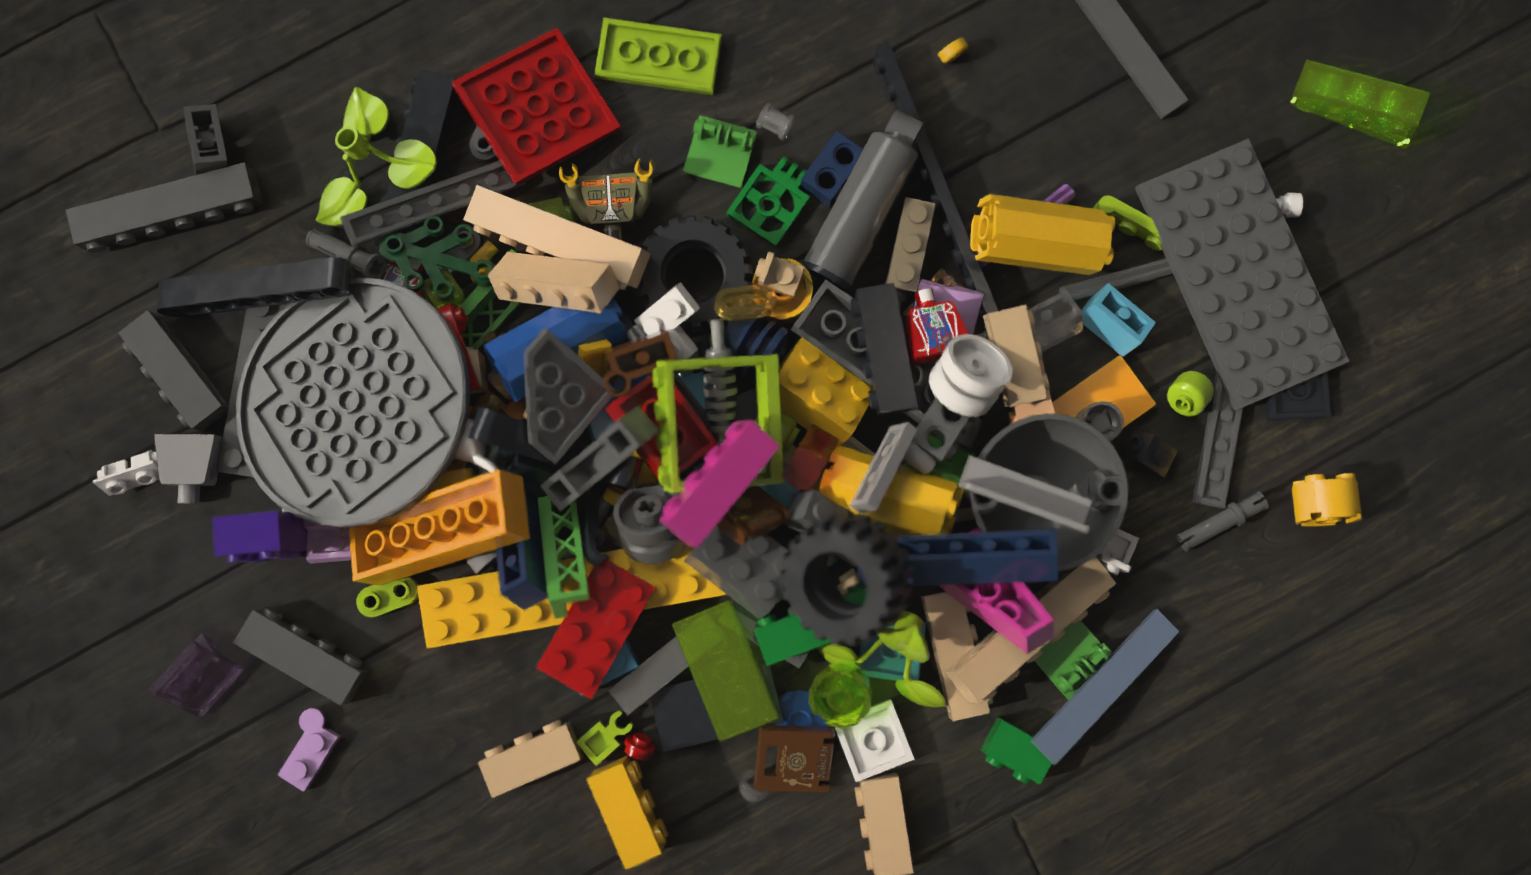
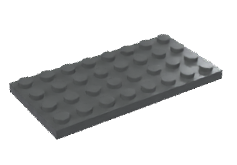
[1135,138,1350,410]

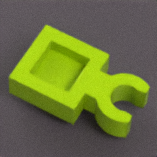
[576,710,634,766]

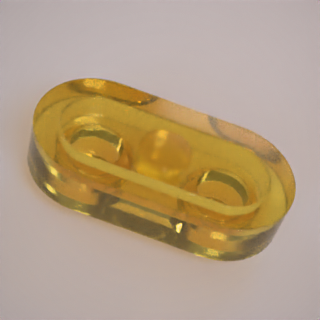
[714,285,777,321]

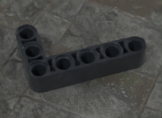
[468,407,643,490]

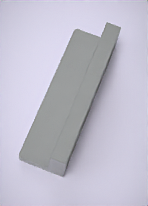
[958,456,1092,533]

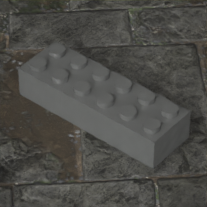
[791,280,958,439]

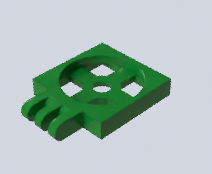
[726,156,810,248]

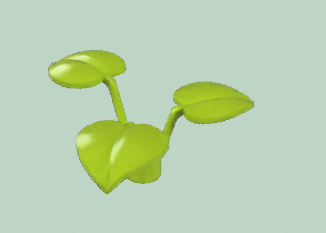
[316,87,437,226]
[816,611,947,708]

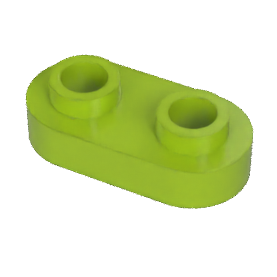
[356,576,419,617]

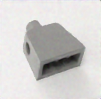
[155,434,223,504]

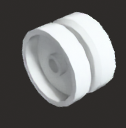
[929,334,1013,417]

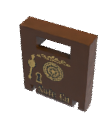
[716,486,791,545]
[754,725,835,793]

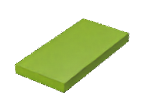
[595,18,722,95]

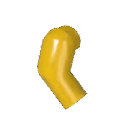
[469,240,499,283]

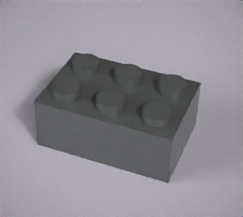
[684,526,788,619]

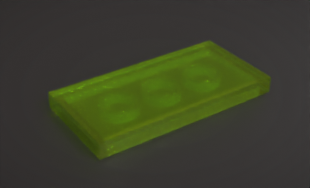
[672,599,779,742]

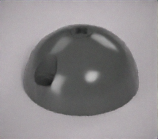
[965,414,1128,571]

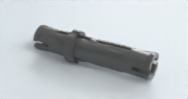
[1176,491,1269,552]

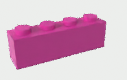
[659,420,780,548]

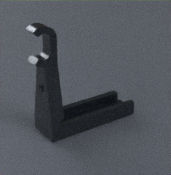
[506,454,610,567]

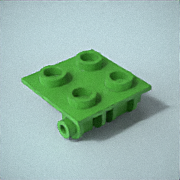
[683,115,757,188]
[1034,620,1112,700]

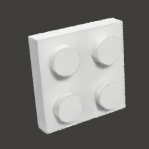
[832,699,914,782]

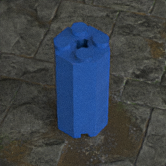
[484,299,628,402]

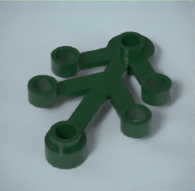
[379,216,495,301]

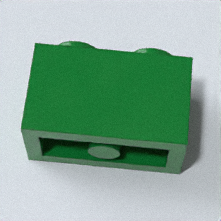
[980,717,1052,785]

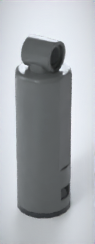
[802,109,925,292]

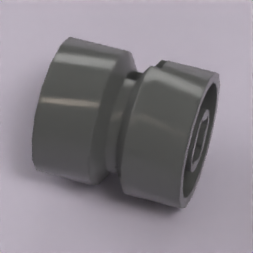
[1075,401,1124,441]

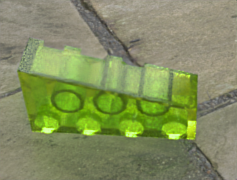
[1290,59,1431,149]

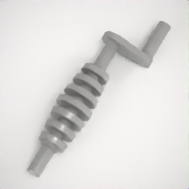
[696,319,738,472]

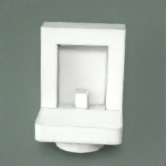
[1096,529,1139,576]

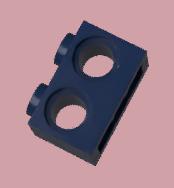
[800,131,863,208]

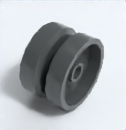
[614,482,686,564]

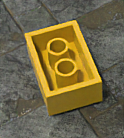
[778,337,873,449]
[587,755,668,870]

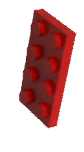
[536,560,656,700]

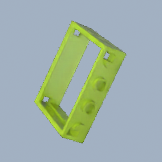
[653,355,784,493]

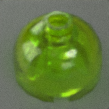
[808,662,872,728]

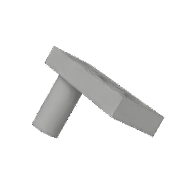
[849,422,936,513]

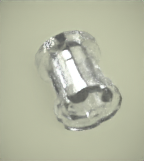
[756,102,795,141]

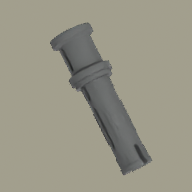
[306,229,387,279]

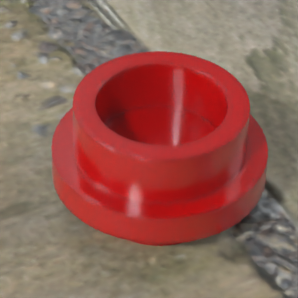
[624,733,655,760]

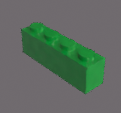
[753,582,867,666]

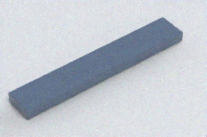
[1030,609,1179,764]

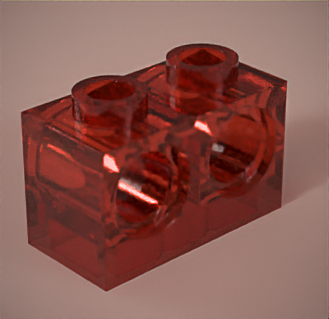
[781,423,839,492]

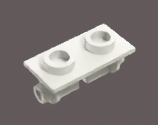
[93,450,160,496]

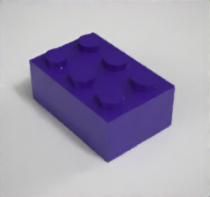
[212,511,307,563]

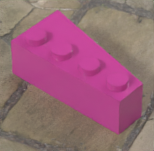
[938,527,1054,654]

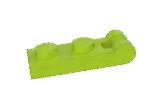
[1092,195,1162,251]

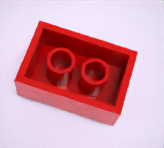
[605,373,718,483]

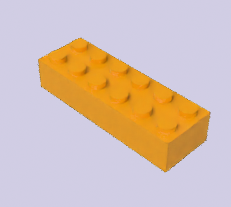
[349,469,530,585]

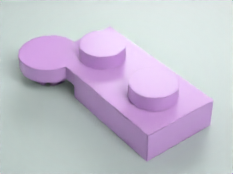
[278,708,341,792]

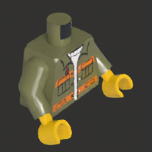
[559,159,655,241]

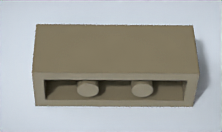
[885,197,935,299]

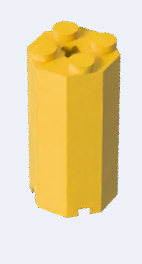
[970,194,1115,275]
[819,445,964,536]

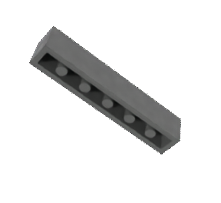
[66,162,263,253]

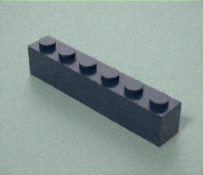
[857,530,1058,588]

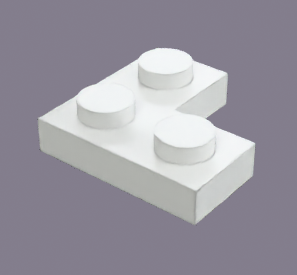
[634,283,700,360]

